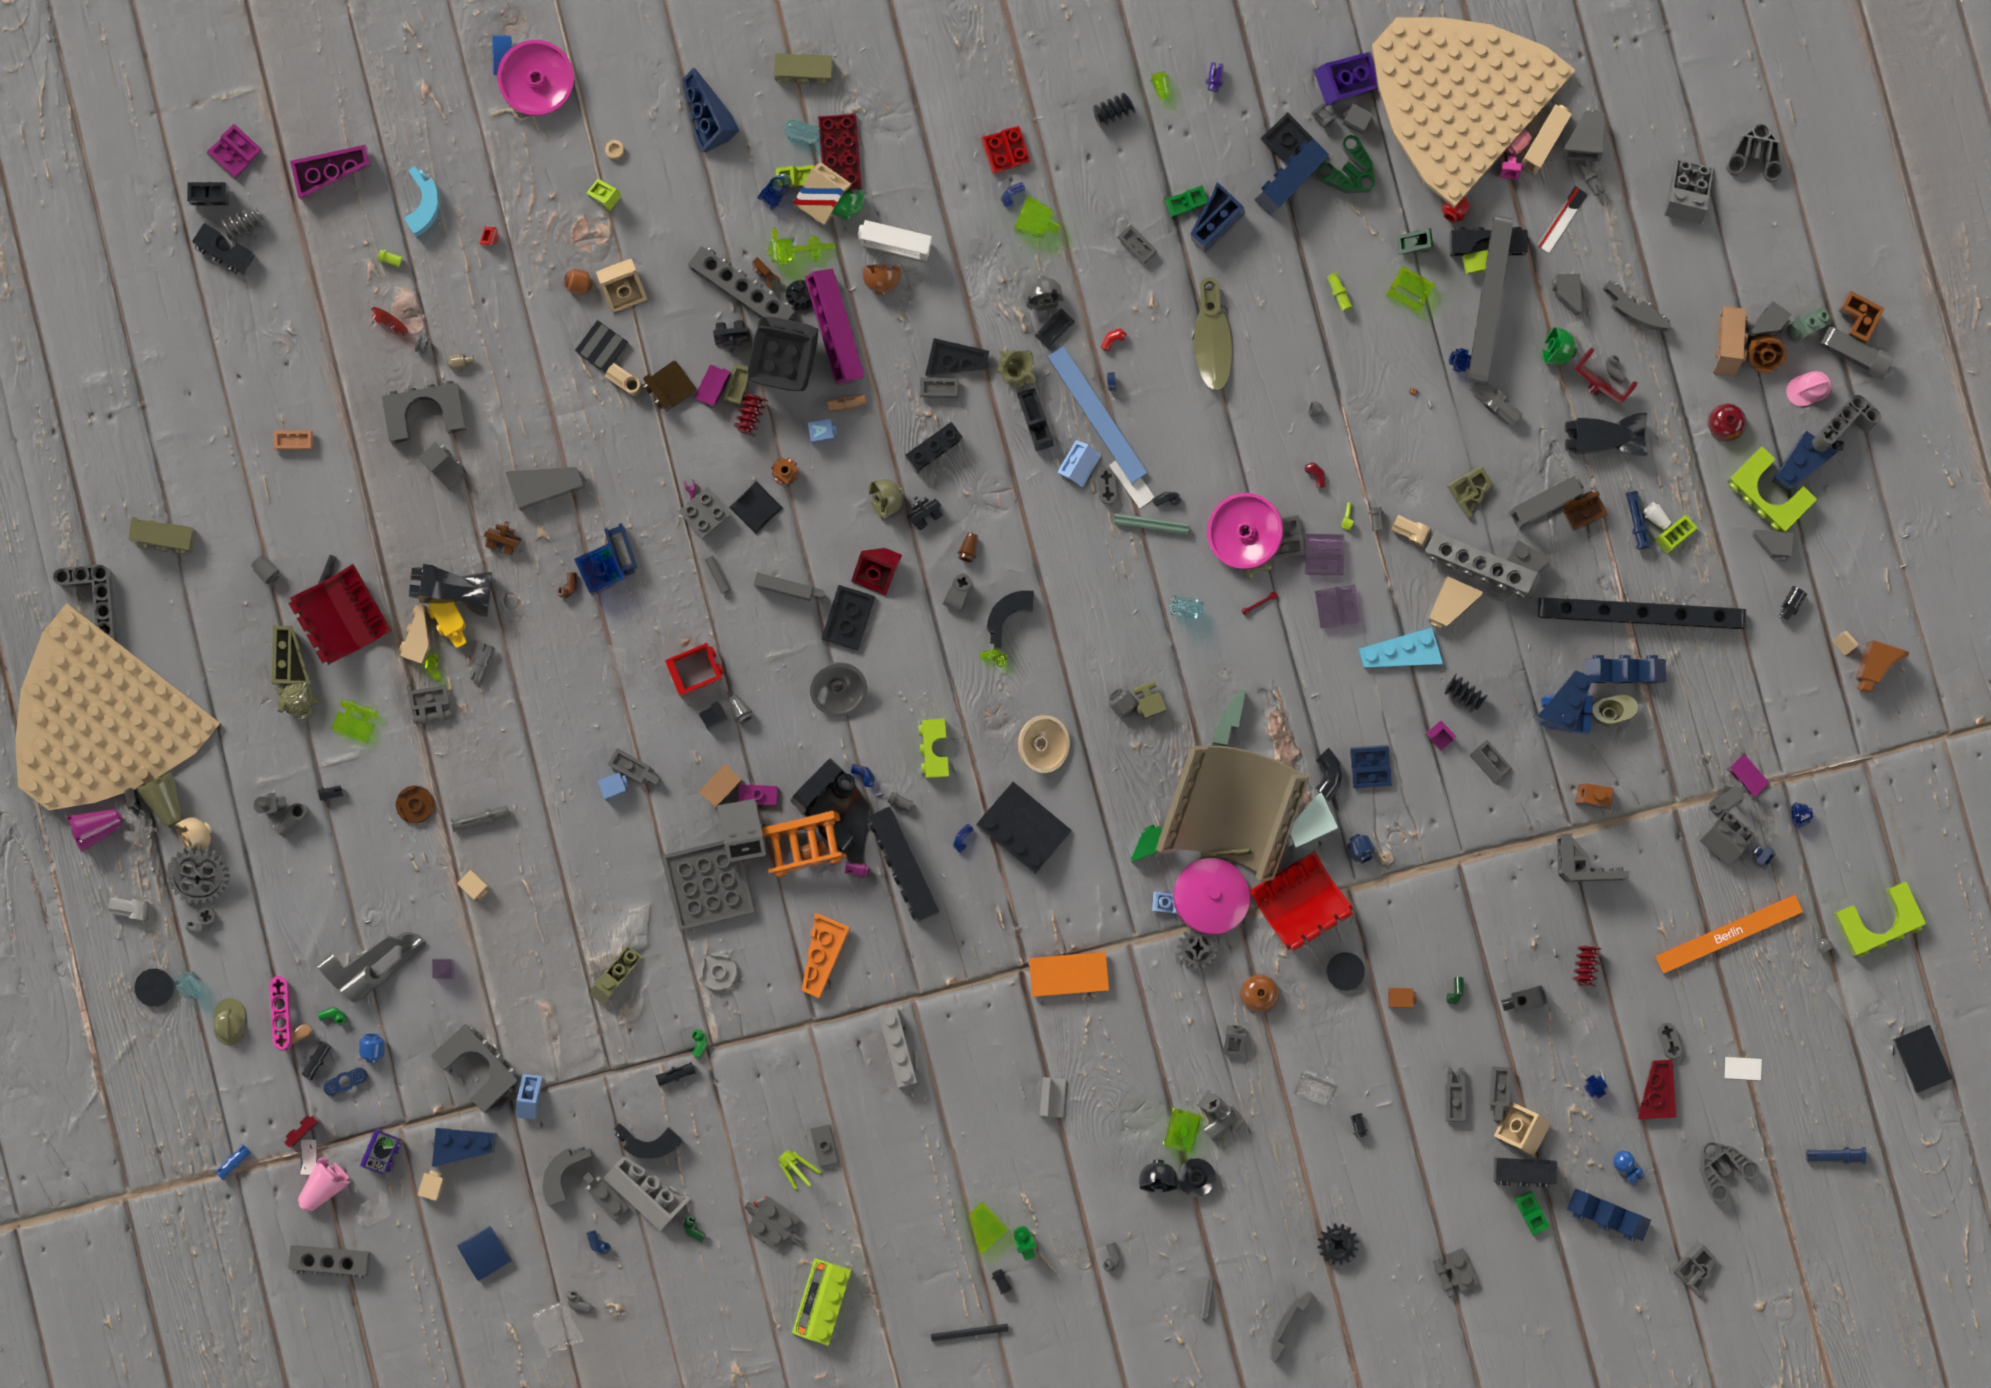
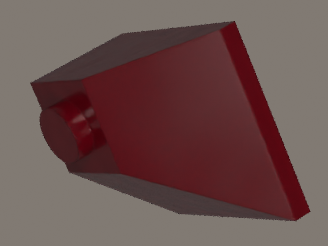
[851,548,902,596]

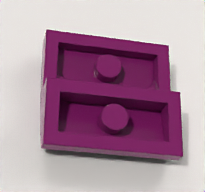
[207,124,262,179]

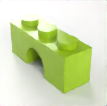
[918,719,949,779]

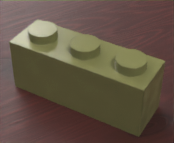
[774,53,833,85]

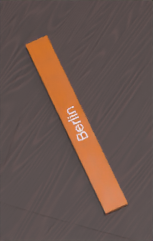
[1655,894,1803,974]

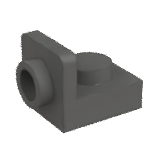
[1223,1025,1246,1057]

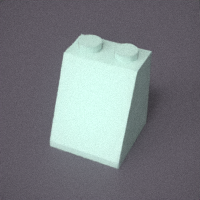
[1287,793,1338,849]

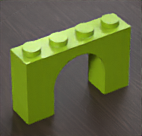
[1728,446,1817,532]
[1833,882,1926,957]

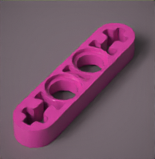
[270,976,292,1051]

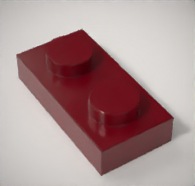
[284,1115,320,1148]

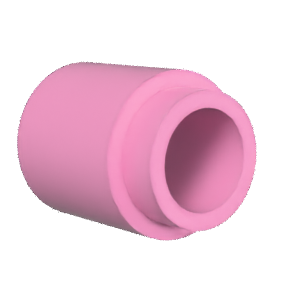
[1505,129,1532,156]

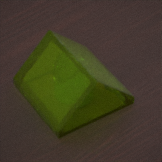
[1163,1108,1202,1153]

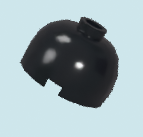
[1139,1160,1178,1192]

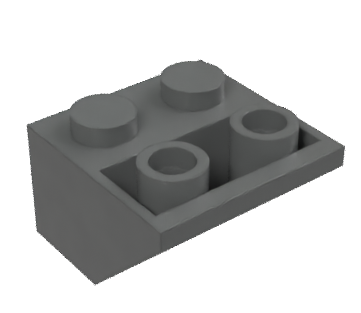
[1700,810,1755,866]

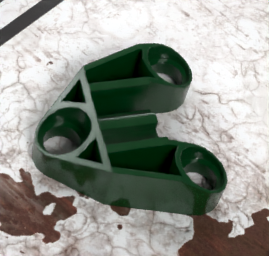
[1317,135,1375,193]

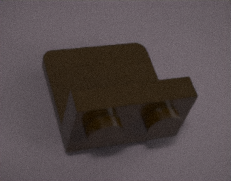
[643,361,696,412]

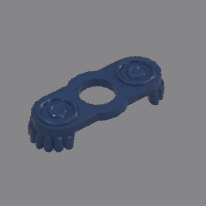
[323,1067,368,1096]

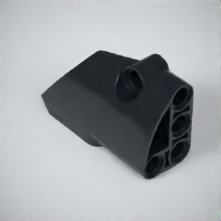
[790,758,870,862]

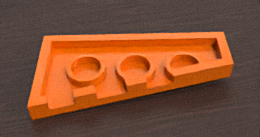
[802,912,851,998]

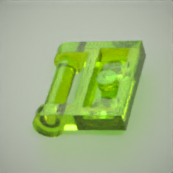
[1385,265,1435,314]

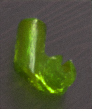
[980,649,1007,667]

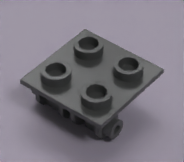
[679,487,731,538]

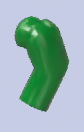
[318,1007,346,1025]

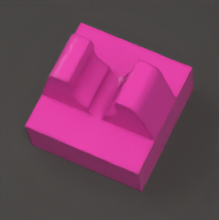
[1500,156,1522,180]

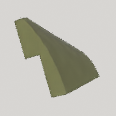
[1447,466,1492,518]

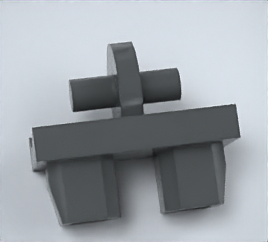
[253,793,287,816]

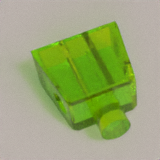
[1014,195,1061,238]

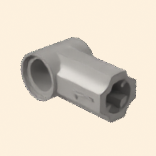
[108,897,149,921]

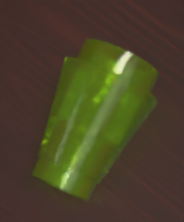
[1150,71,1170,100]

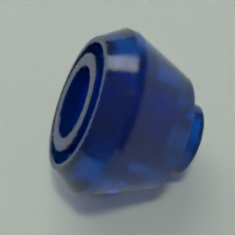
[1791,802,1813,828]

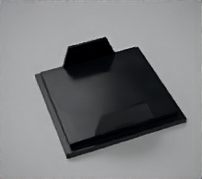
[729,481,783,534]

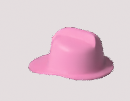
[1786,371,1831,406]

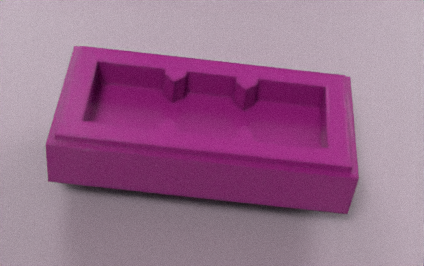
[738,784,778,805]

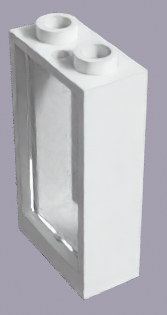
[858,220,932,262]

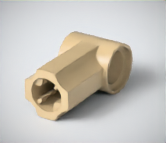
[605,363,642,396]
[1391,515,1432,547]

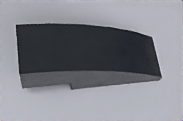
[1017,388,1054,452]

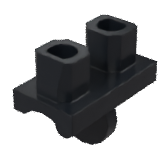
[713,320,749,351]
[906,496,943,530]

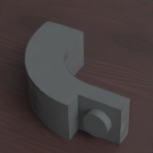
[543,1147,593,1206]

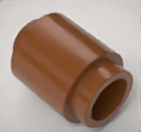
[800,838,829,861]

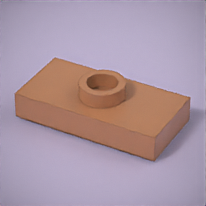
[274,430,313,450]

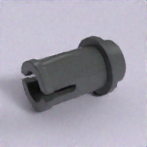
[1369,507,1384,531]
[887,792,913,812]

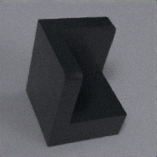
[699,701,728,730]

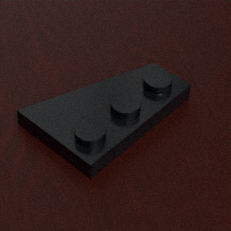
[925,338,990,375]

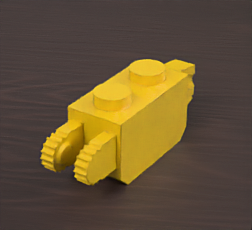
[427,602,467,648]

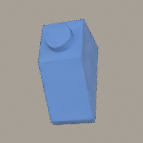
[516,1074,542,1119]

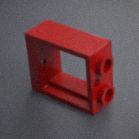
[665,643,724,697]

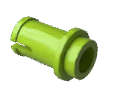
[377,249,403,268]

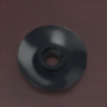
[1177,1158,1216,1197]

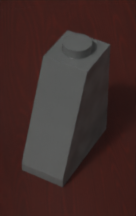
[1562,110,1604,162]

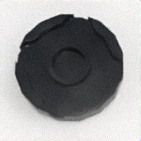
[1326,952,1365,991]
[135,968,174,1007]

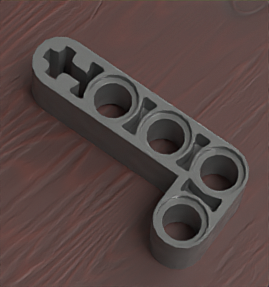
[1812,394,1881,452]

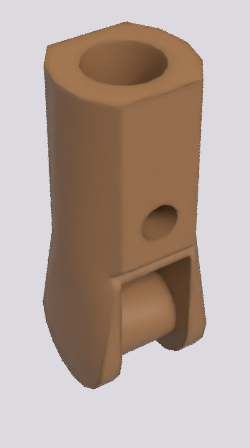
[278,1024,313,1046]

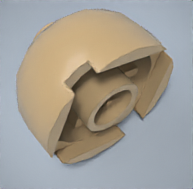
[175,818,212,850]

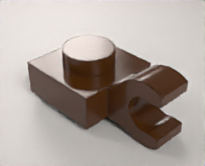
[752,257,781,290]

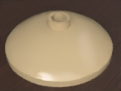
[1018,715,1070,773]

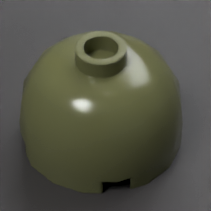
[868,479,904,518]

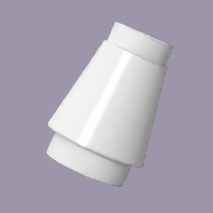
[1643,502,1671,530]

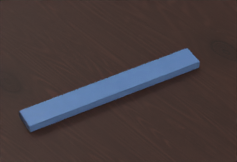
[1047,346,1147,484]

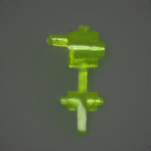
[767,228,836,265]

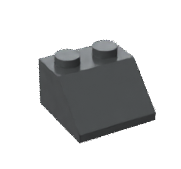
[1747,301,1792,340]

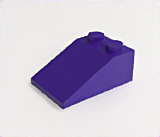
[1314,52,1378,106]

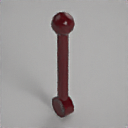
[1242,592,1277,615]

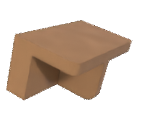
[699,764,743,809]

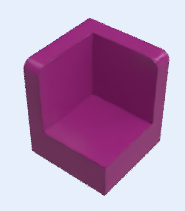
[1425,720,1456,751]

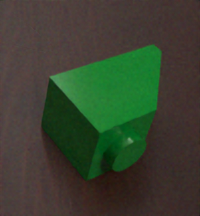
[1131,825,1162,862]

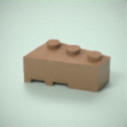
[1713,306,1749,377]

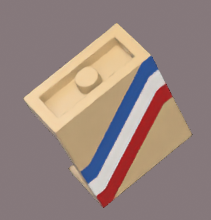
[793,162,851,224]

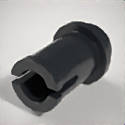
[318,785,343,802]
[1350,1113,1368,1138]
[991,1268,1012,1295]

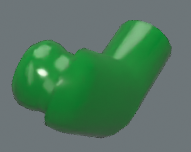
[692,1029,708,1059]

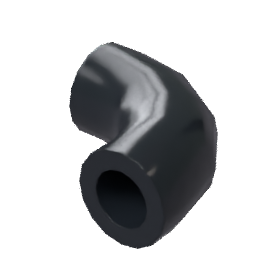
[1315,748,1342,801]

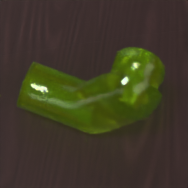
[425,653,443,682]

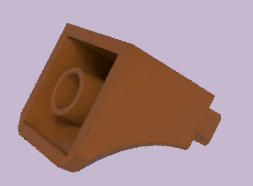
[1856,640,1910,693]

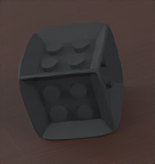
[747,317,819,391]

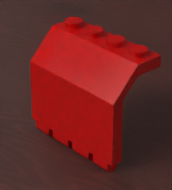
[1250,850,1354,951]

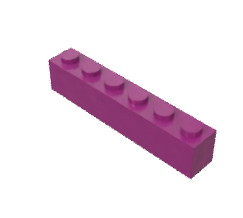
[805,268,865,386]

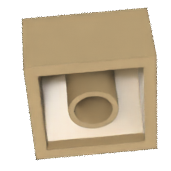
[596,258,647,313]
[1494,1102,1551,1157]

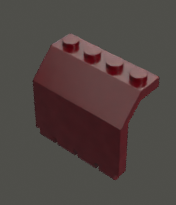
[288,564,391,665]

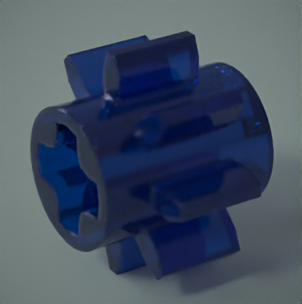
[1449,348,1471,372]
[1584,1075,1608,1099]

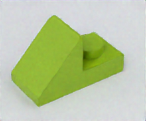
[587,179,621,211]

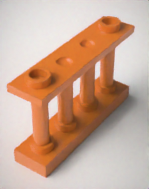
[761,811,847,877]

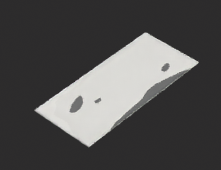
[301,1140,316,1175]

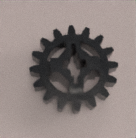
[1317,1223,1359,1265]

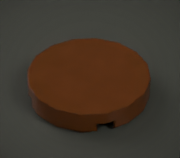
[395,785,435,824]

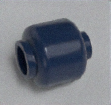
[1347,834,1375,864]

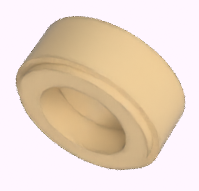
[605,140,625,160]

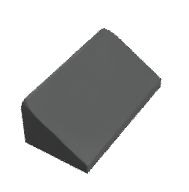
[1470,740,1512,783]

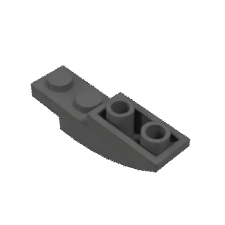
[1603,280,1672,332]

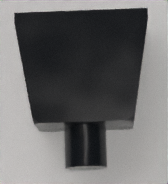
[1501,985,1547,1012]

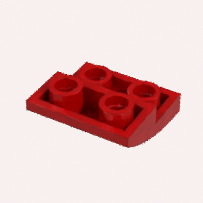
[981,126,1031,174]

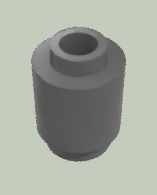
[251,555,280,584]

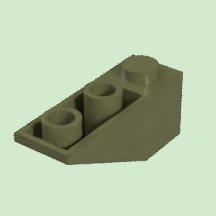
[589,945,643,1006]

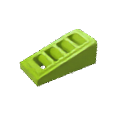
[1655,514,1698,554]

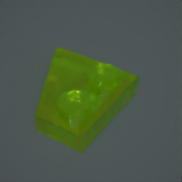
[968,1201,1009,1255]

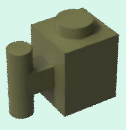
[1133,680,1167,719]

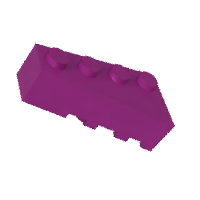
[290,145,371,200]

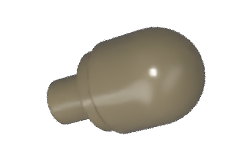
[447,354,475,370]

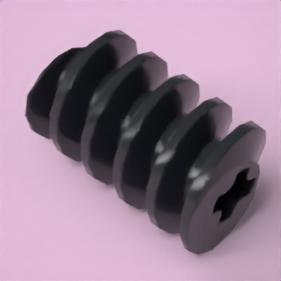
[1093,92,1136,128]
[1444,673,1488,713]

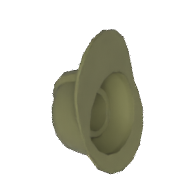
[1592,695,1638,727]
[214,998,245,1045]

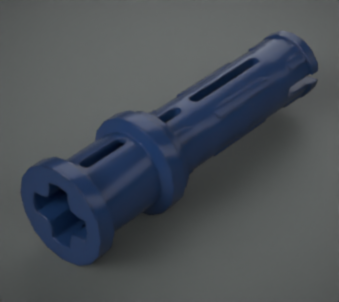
[1626,491,1653,550]
[1806,1147,1867,1164]

